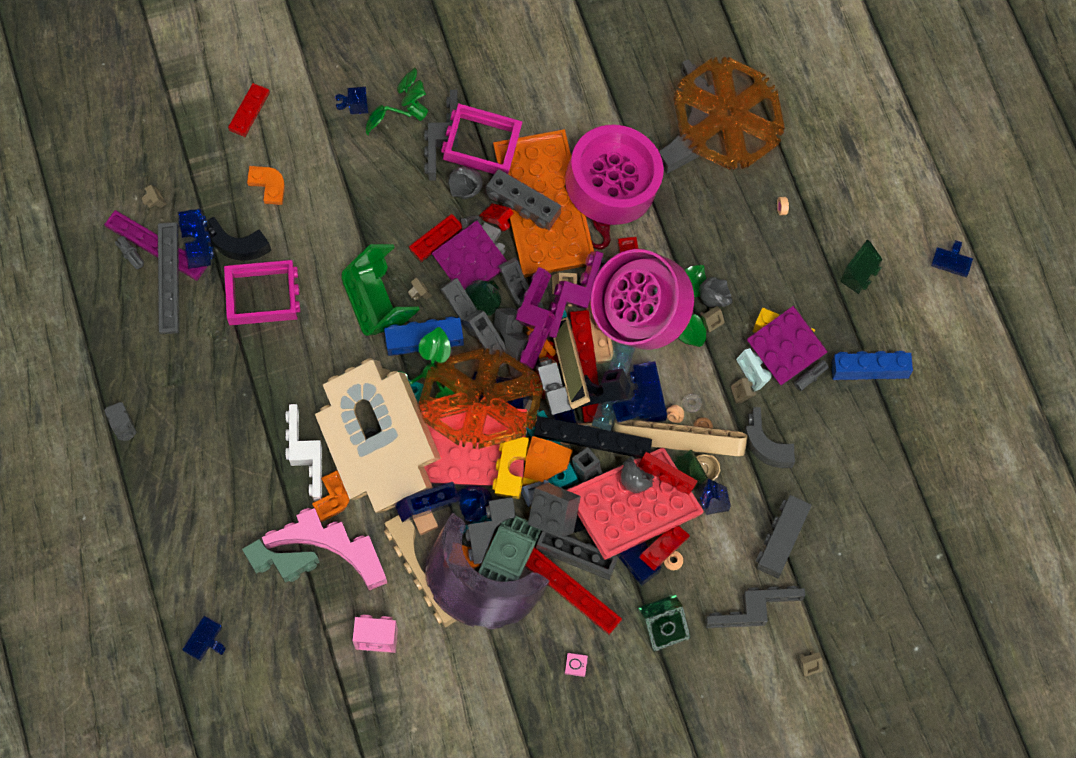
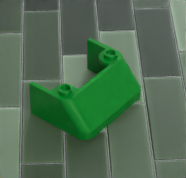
[342,244,420,336]

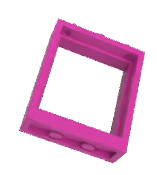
[441,103,522,174]
[224,260,301,325]

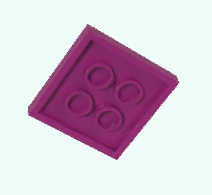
[432,220,507,296]
[747,305,828,385]

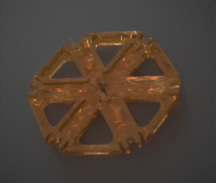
[673,57,785,170]
[419,348,543,449]

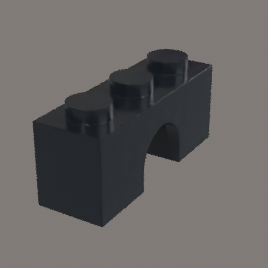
[566,368,631,407]

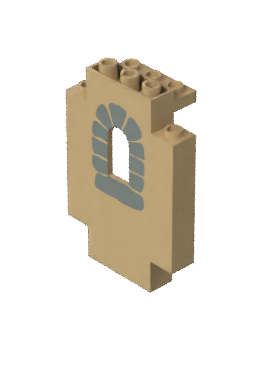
[315,358,441,513]

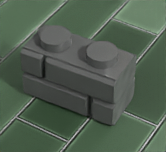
[104,402,137,441]

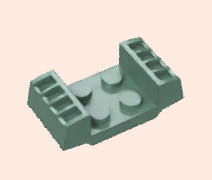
[476,516,542,595]

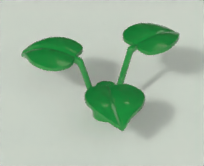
[366,67,428,136]
[633,265,706,347]
[386,327,468,406]

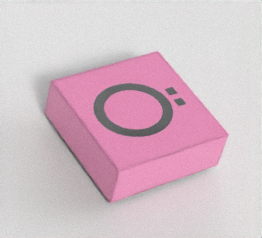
[565,653,588,677]

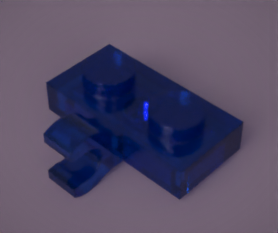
[931,240,973,278]
[182,616,226,662]

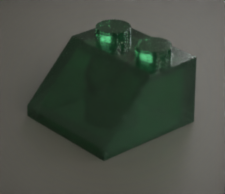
[840,240,883,294]
[638,594,691,652]

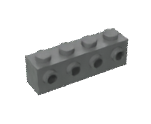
[486,169,562,230]
[756,495,812,579]
[536,531,618,581]

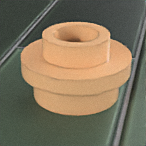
[665,405,684,423]
[664,551,683,571]

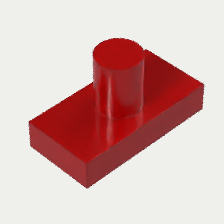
[479,203,514,231]

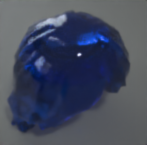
[458,485,492,522]

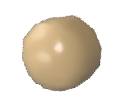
[690,454,721,484]

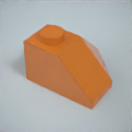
[524,436,573,482]

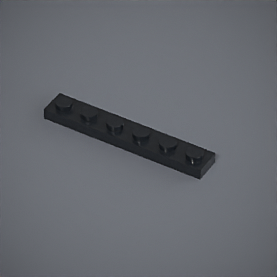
[534,416,652,458]

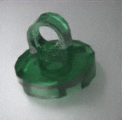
[465,280,501,316]

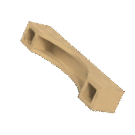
[384,512,466,627]

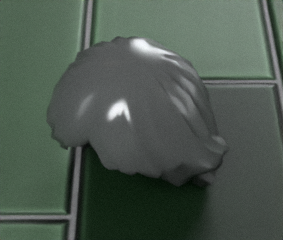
[448,167,483,199]
[699,277,733,308]
[621,457,654,493]

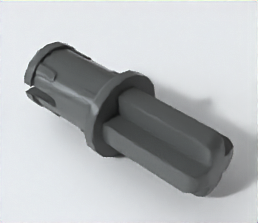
[115,236,144,269]
[793,360,829,391]

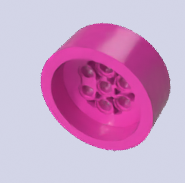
[565,125,664,225]
[591,249,694,350]

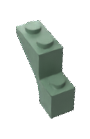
[242,539,320,583]

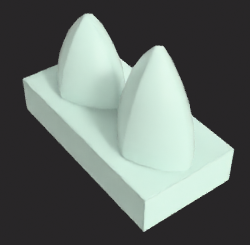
[736,348,772,391]

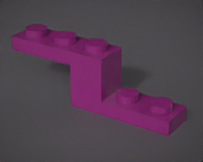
[547,251,604,338]
[516,267,556,369]

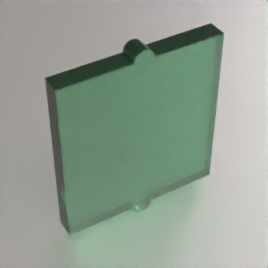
[674,450,708,491]

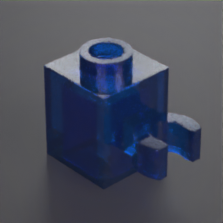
[335,87,368,115]
[612,395,651,423]

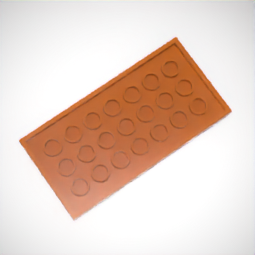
[493,129,594,278]

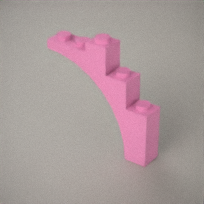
[262,508,387,590]

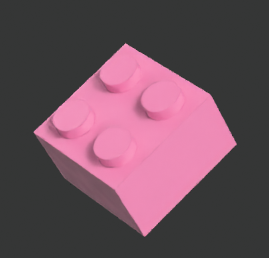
[353,615,398,653]

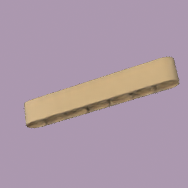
[613,418,747,456]

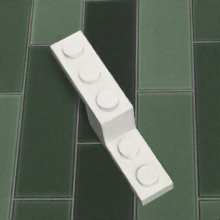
[286,404,322,502]

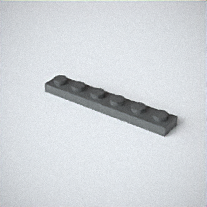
[158,222,179,334]

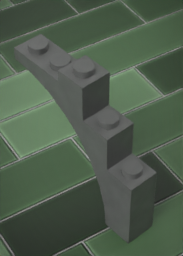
[659,59,724,174]

